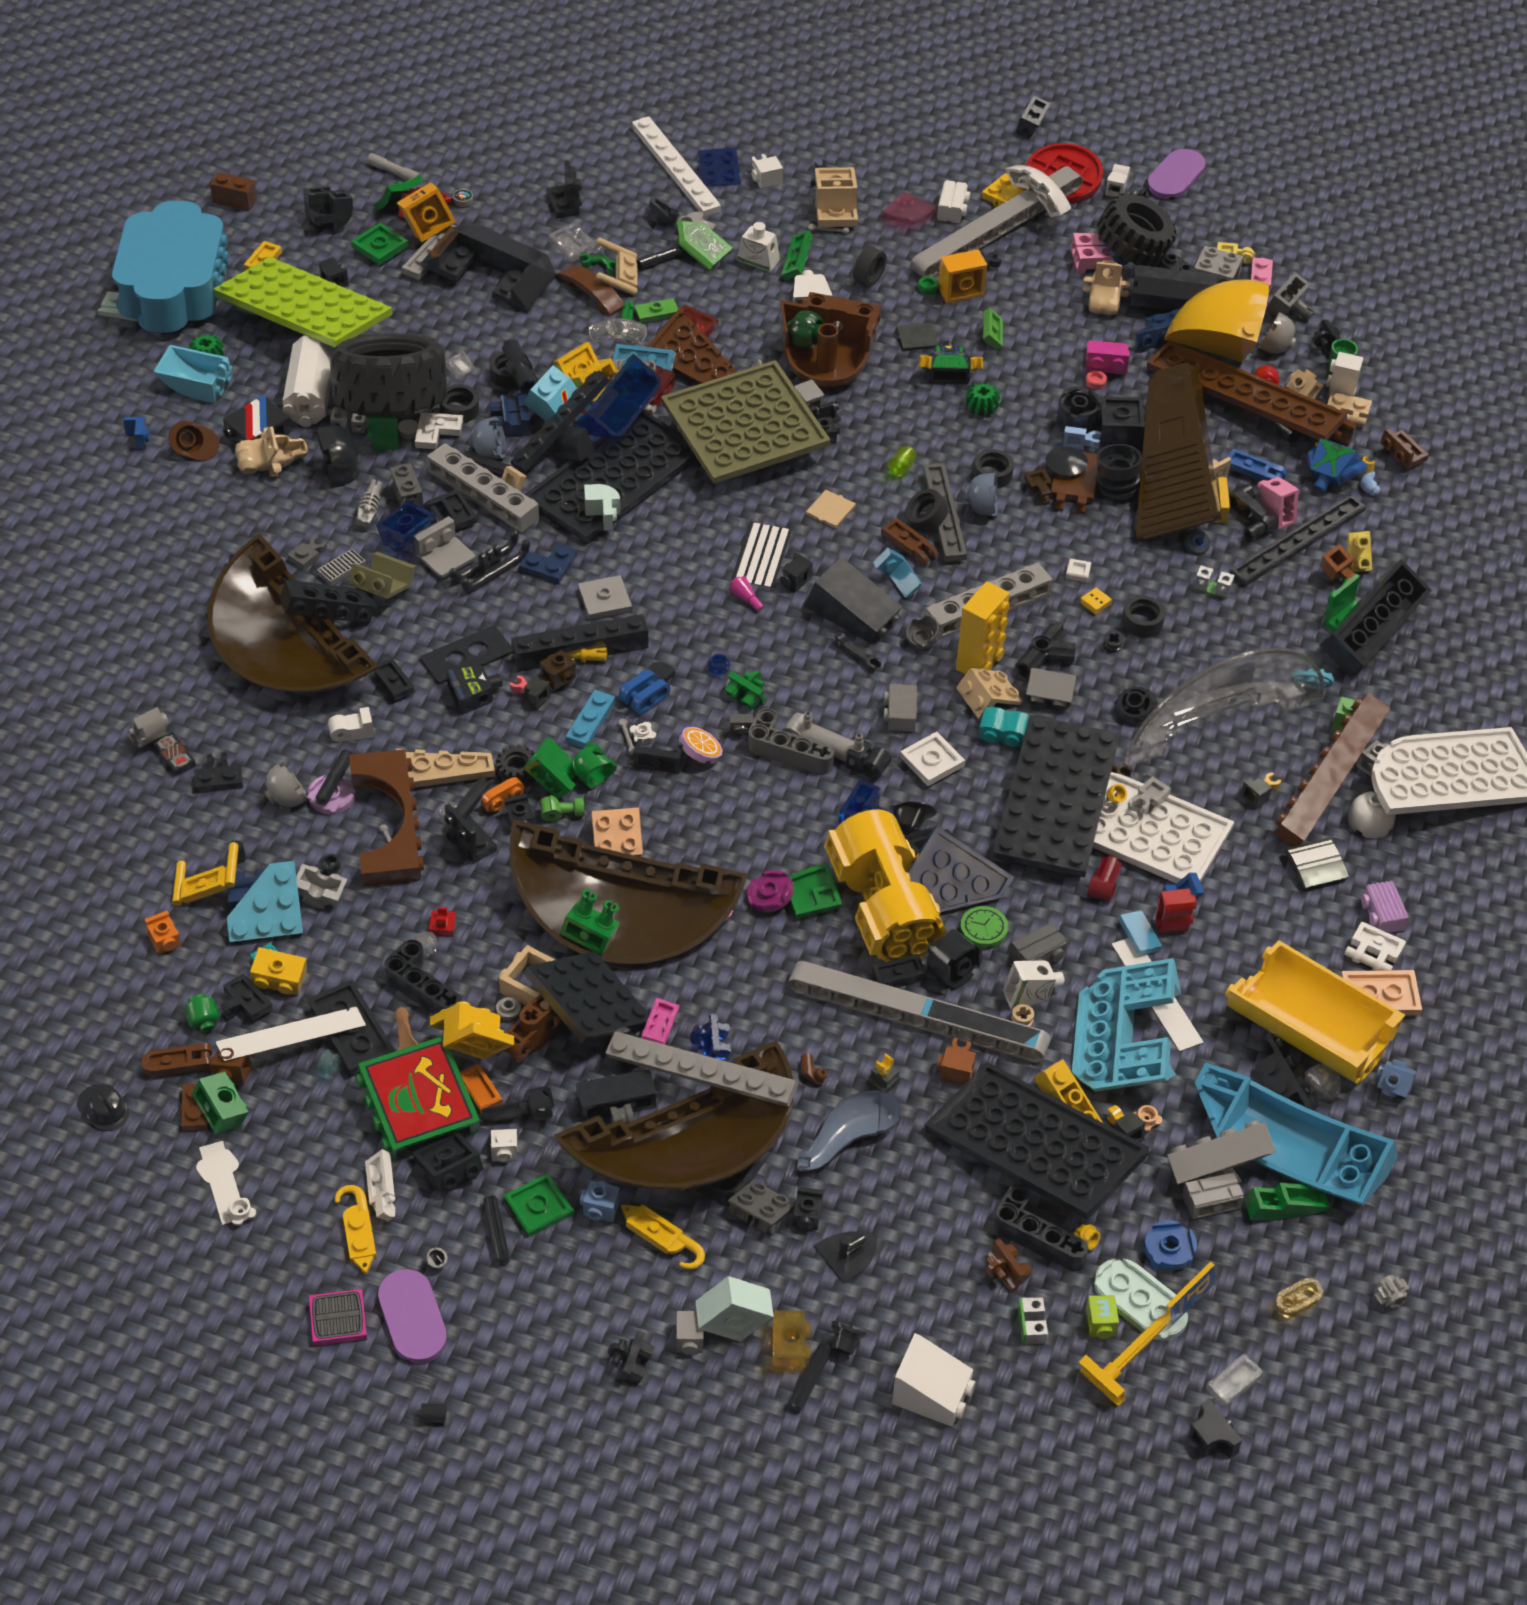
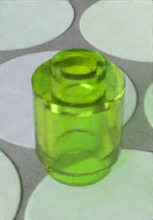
[888,446,916,476]

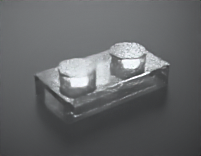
[1206,1354,1264,1407]

